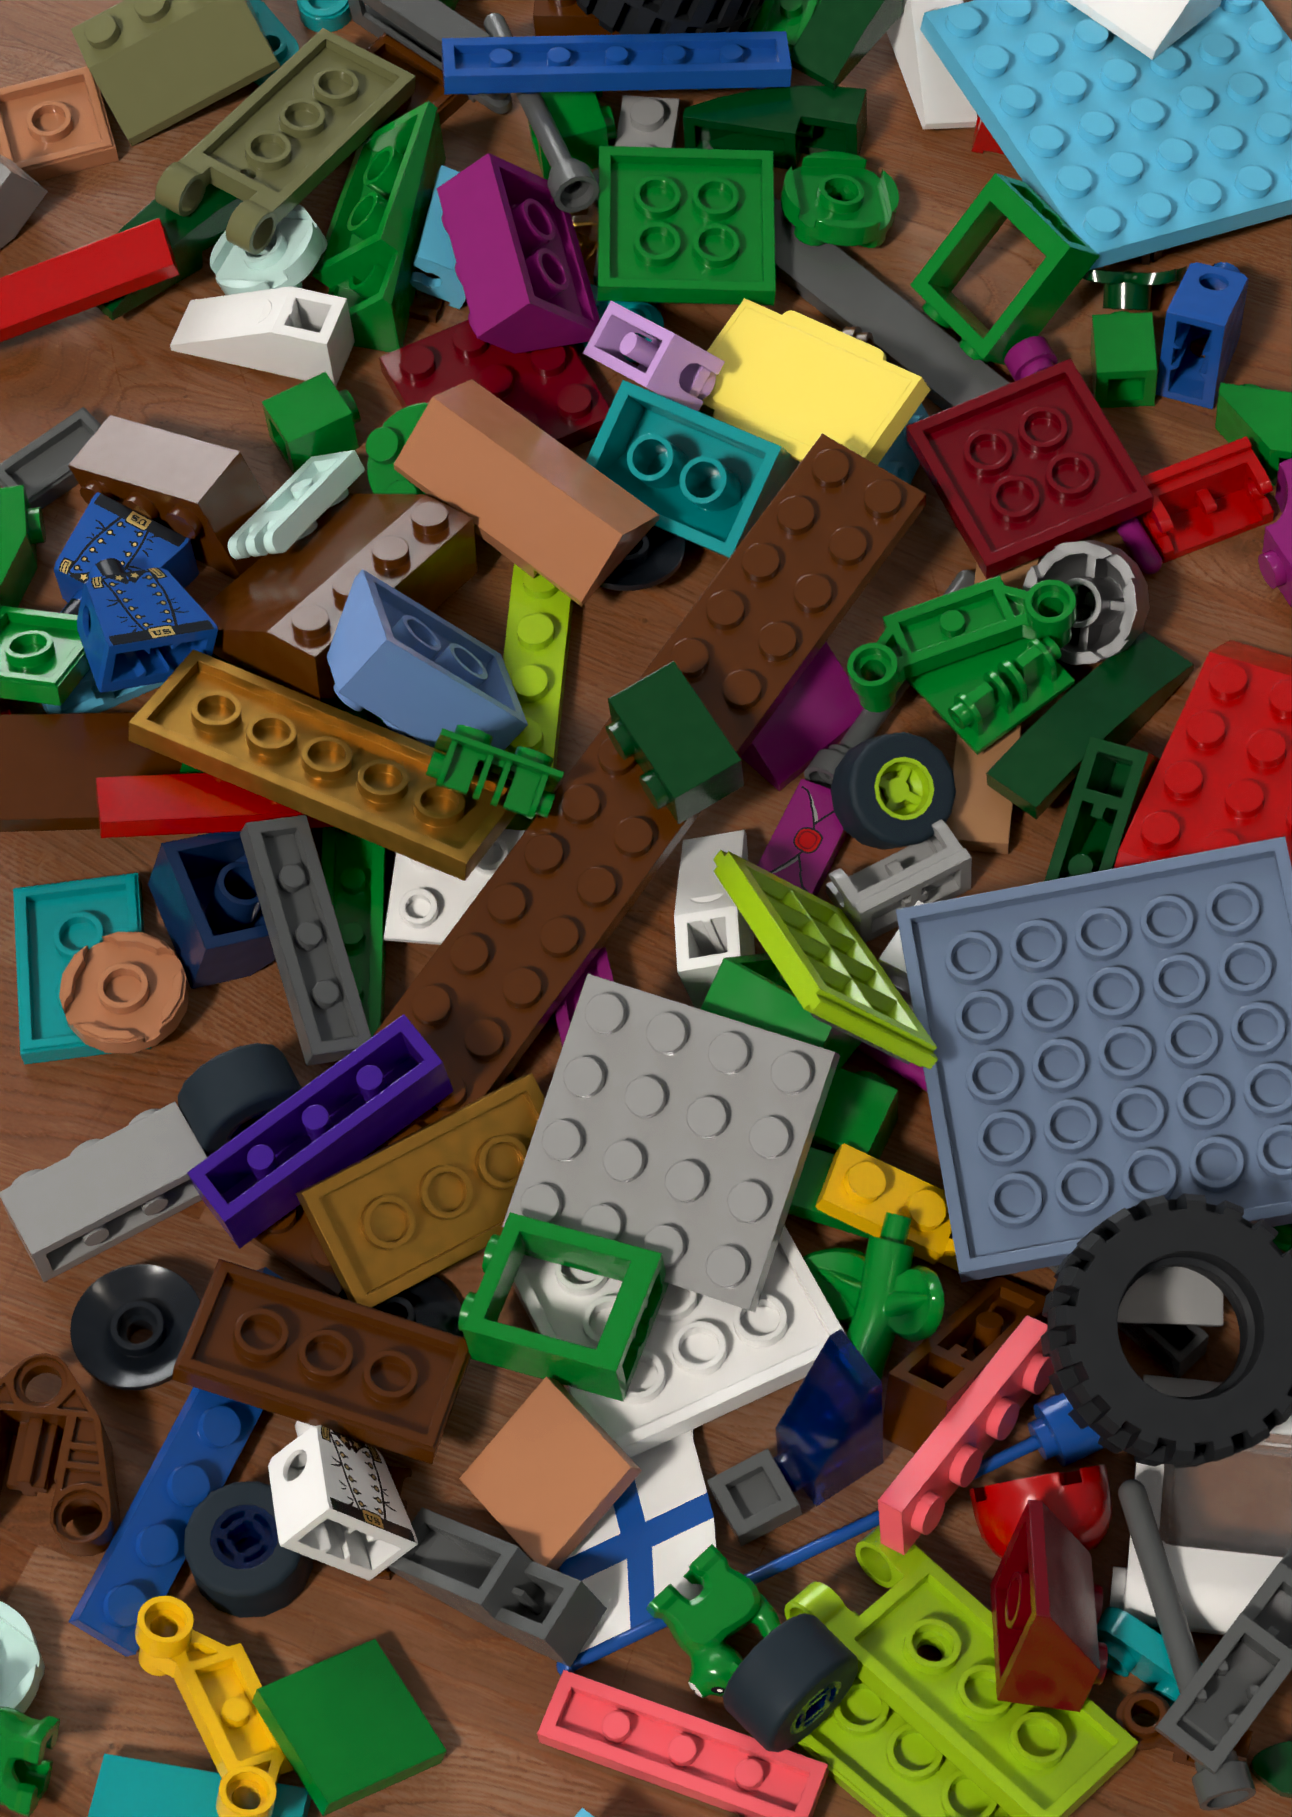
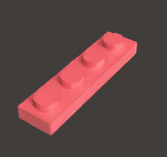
[878,1315,1054,1555]
[537,1670,829,1817]

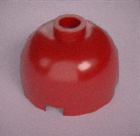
[969,1464,1112,1559]

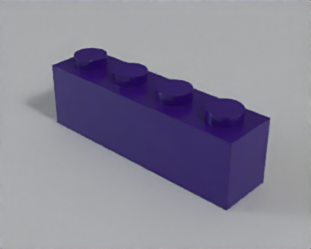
[187,1014,454,1249]

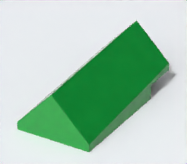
[312,101,446,352]

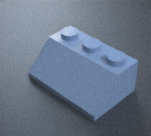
[327,569,528,750]

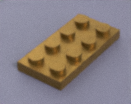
[296,1073,545,1308]

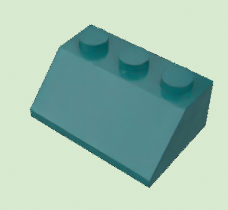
[586,380,799,558]

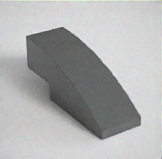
[388,1507,607,1667]

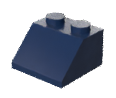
[148,831,276,989]

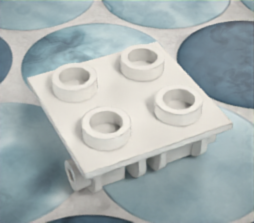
[384,829,525,945]

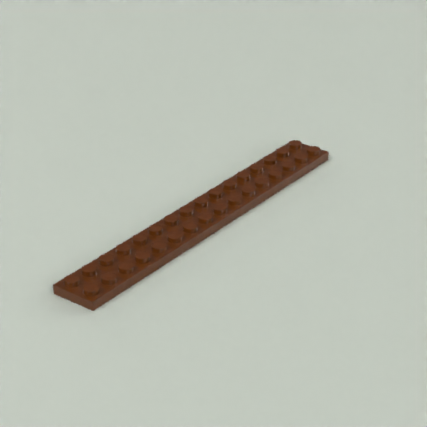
[250,433,926,1298]

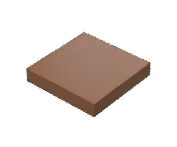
[0,66,119,182]
[459,1376,642,1571]

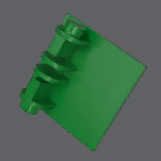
[906,636,1075,755]
[425,725,564,820]

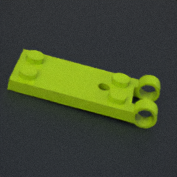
[784,1525,1139,1817]

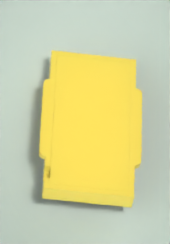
[699,298,931,465]

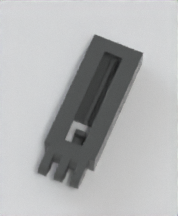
[348,0,513,114]

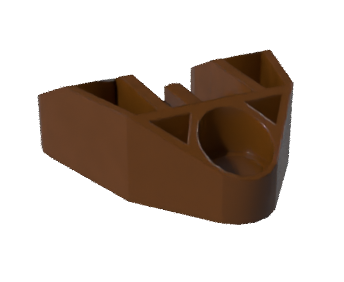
[0,1353,120,1556]

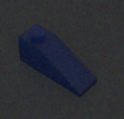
[773,1329,884,1507]

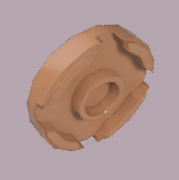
[59,932,190,1054]

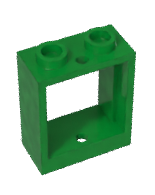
[910,173,1100,365]
[458,1212,669,1402]

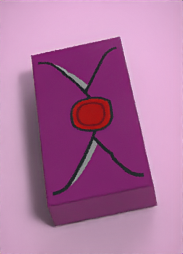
[757,779,848,896]

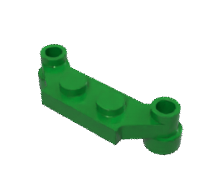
[847,575,1077,712]

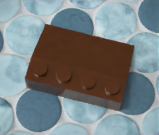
[202,493,477,705]

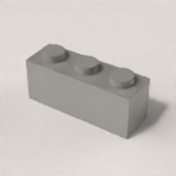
[0,1102,207,1282]

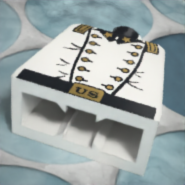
[268,1421,418,1581]

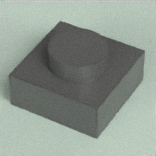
[707,1448,802,1547]

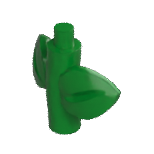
[803,1212,945,1379]

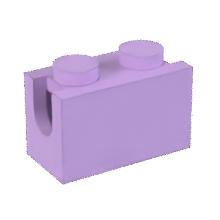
[583,301,725,411]

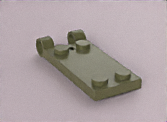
[155,28,416,255]

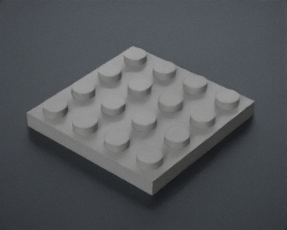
[502,973,840,1312]

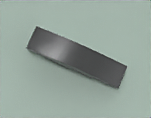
[1155,1546,1292,1775]

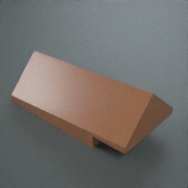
[394,379,660,606]

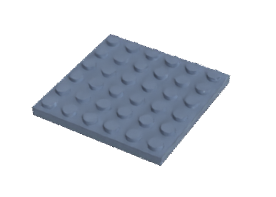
[896,837,1292,1283]

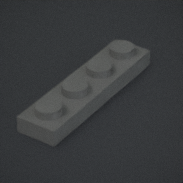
[240,815,371,1066]

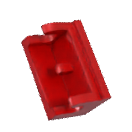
[1137,436,1274,563]

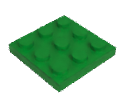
[597,146,776,306]

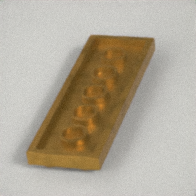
[129,649,517,881]

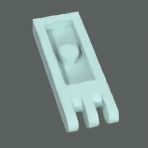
[228,450,365,559]

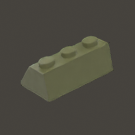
[71,0,281,146]

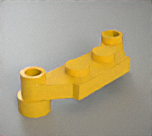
[135,1596,293,1817]

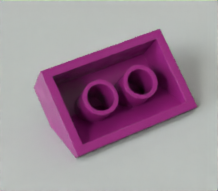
[437,153,600,354]

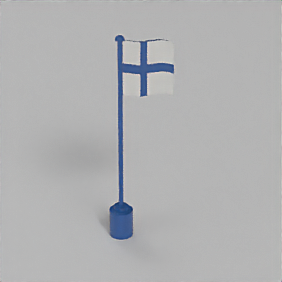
[556,1393,1105,1676]

